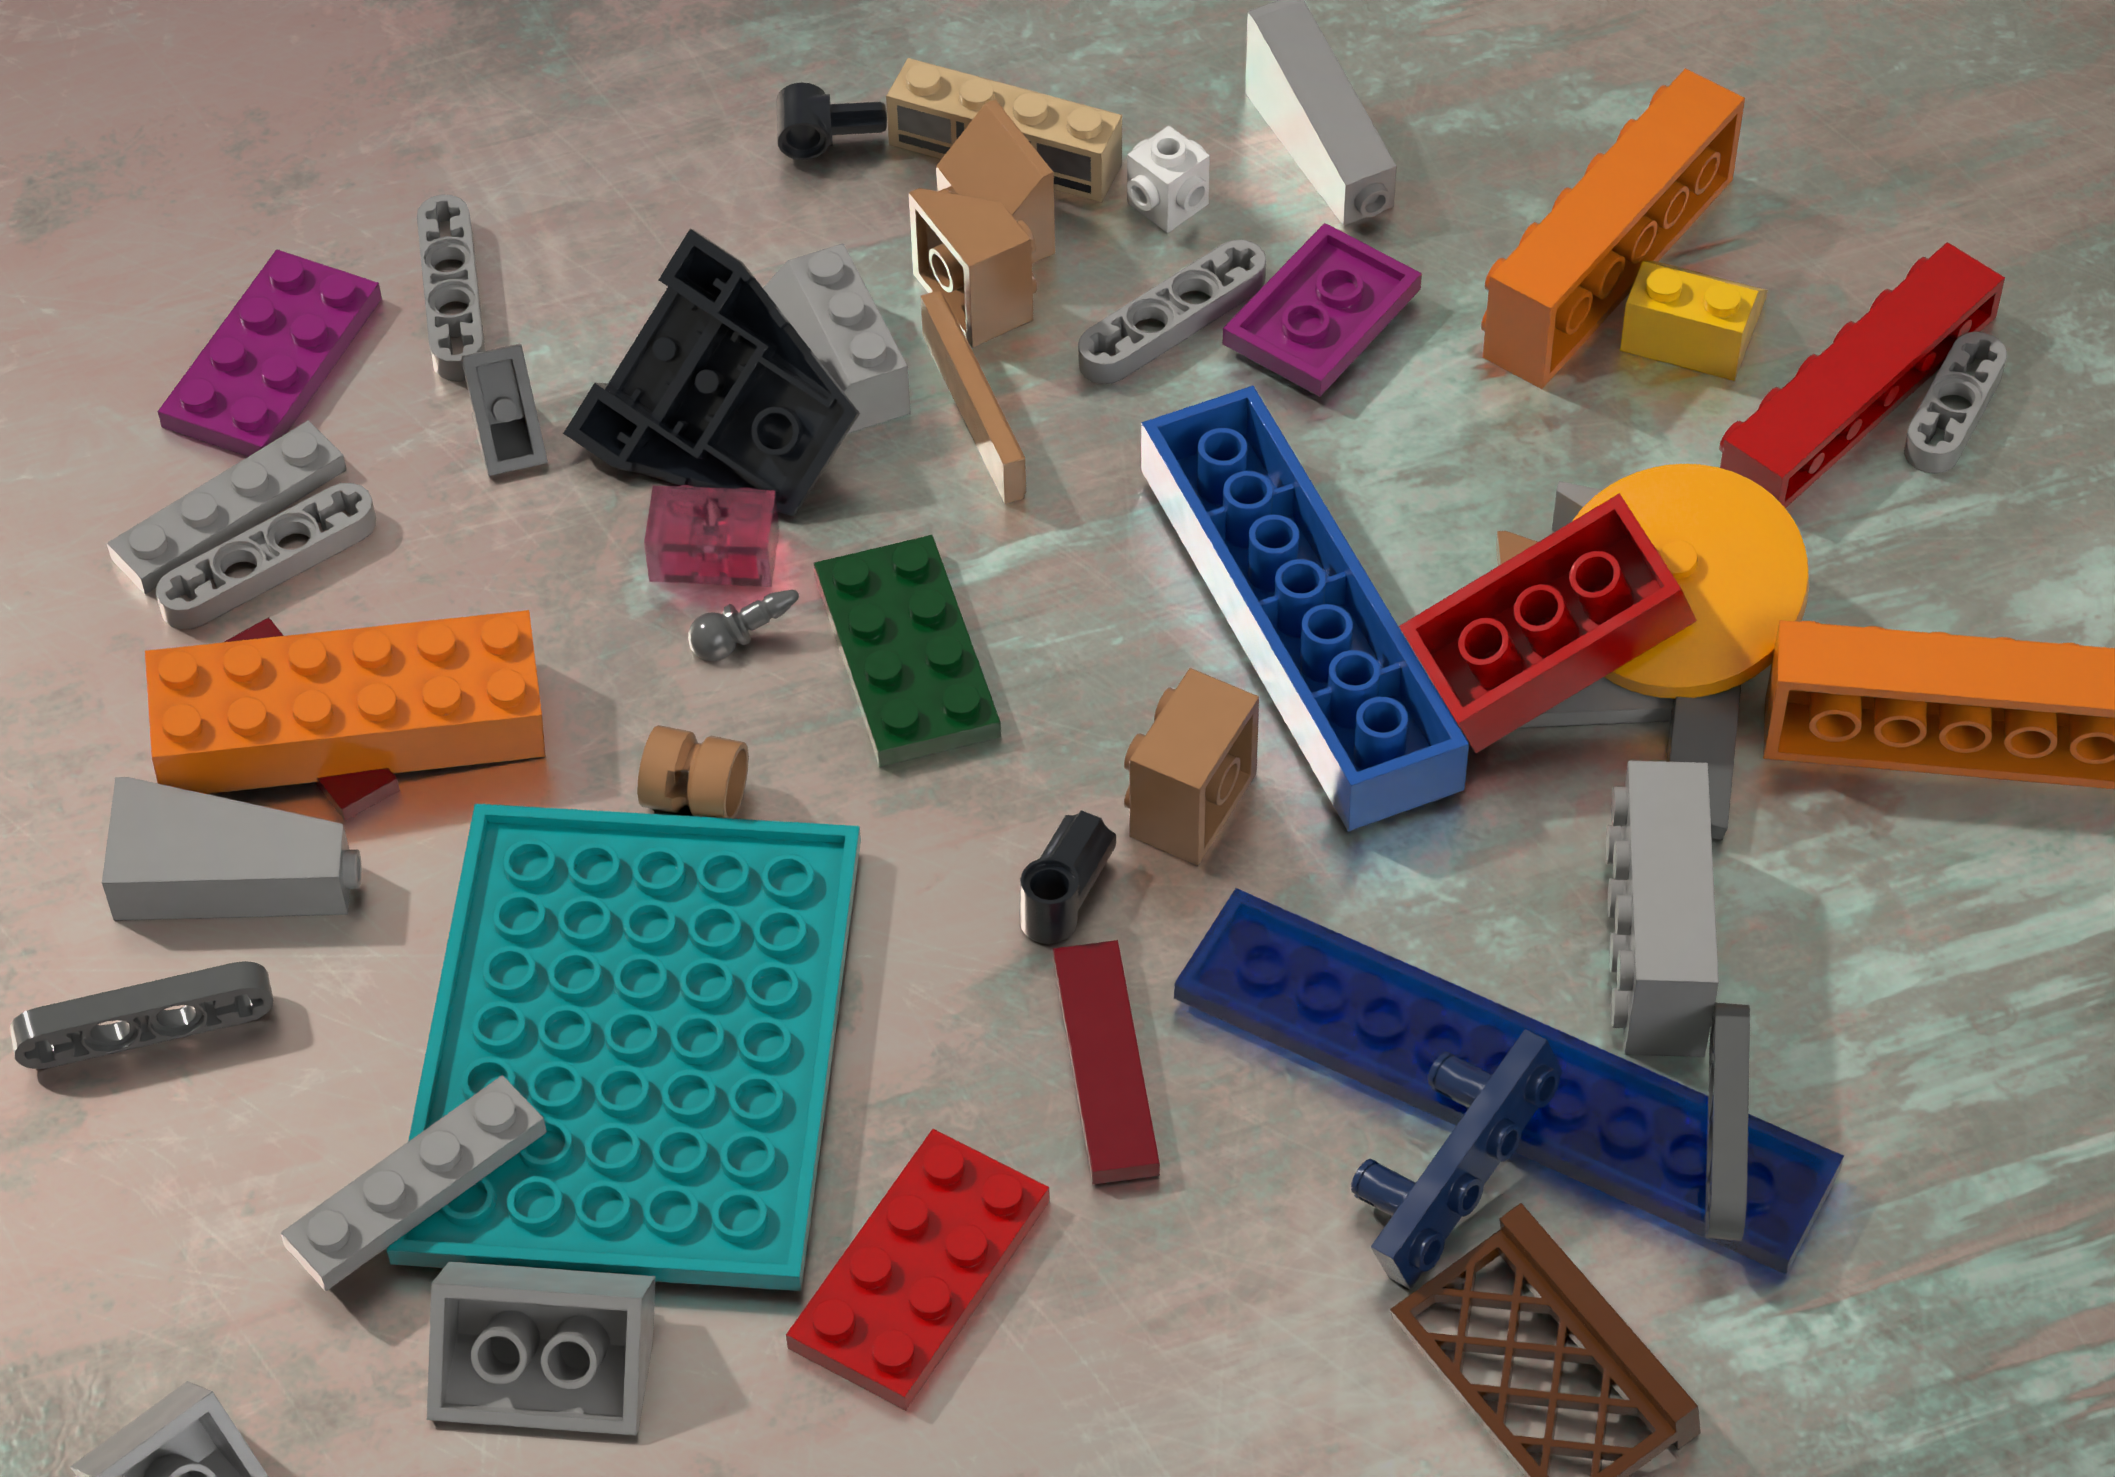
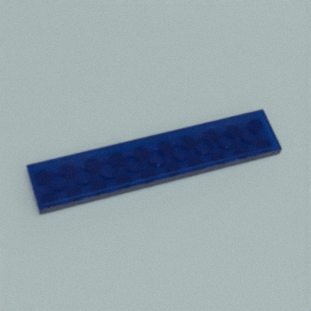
[1174,888,1844,1274]

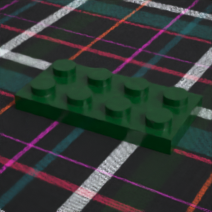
[813,535,1001,767]

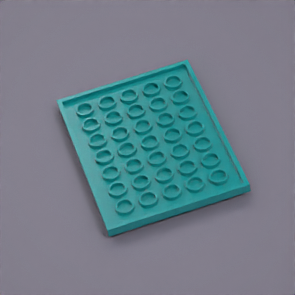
[387,804,861,1291]

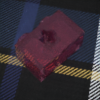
[644,485,779,587]

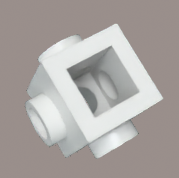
[1127,126,1210,233]

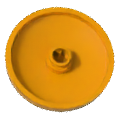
[1573,464,1809,699]

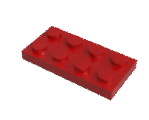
[786,1129,1050,1411]

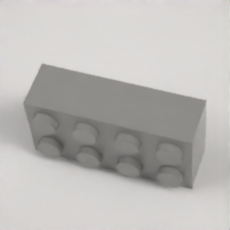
[1606,761,1719,1057]

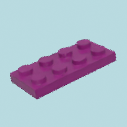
[157,249,382,457]

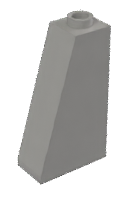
[1245,0,1397,226]
[102,777,362,921]

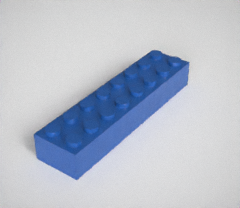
[1141,386,1469,832]

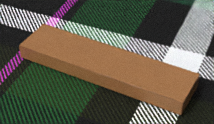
[920,290,1026,504]

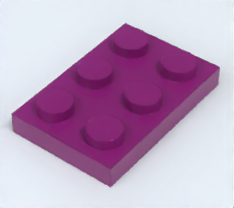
[1222,223,1422,397]

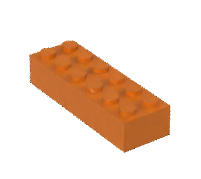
[1481,68,1745,389]
[145,610,546,794]
[1763,620,2115,789]

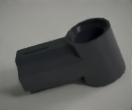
[1019,810,1116,944]

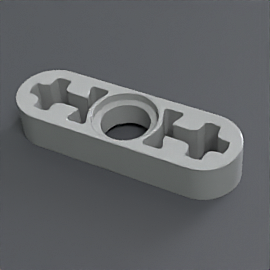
[1904,332,2007,473]

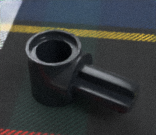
[776,83,887,160]

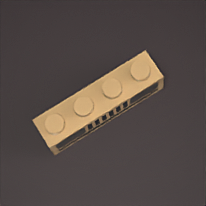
[886,58,1122,203]

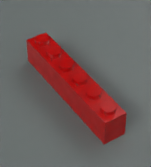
[1719,242,2005,508]

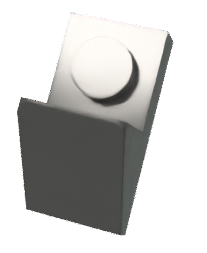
[461,344,548,476]

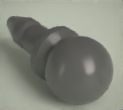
[688,590,799,661]

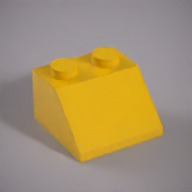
[1620,261,1768,381]

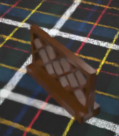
[1390,1203,1701,1477]

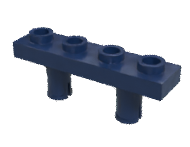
[1351,1029,1563,1290]

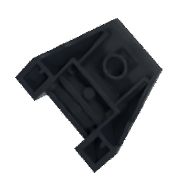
[563,229,860,516]

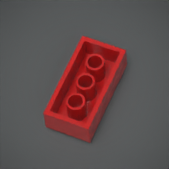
[1399,493,1697,753]

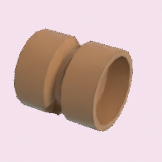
[637,725,749,819]

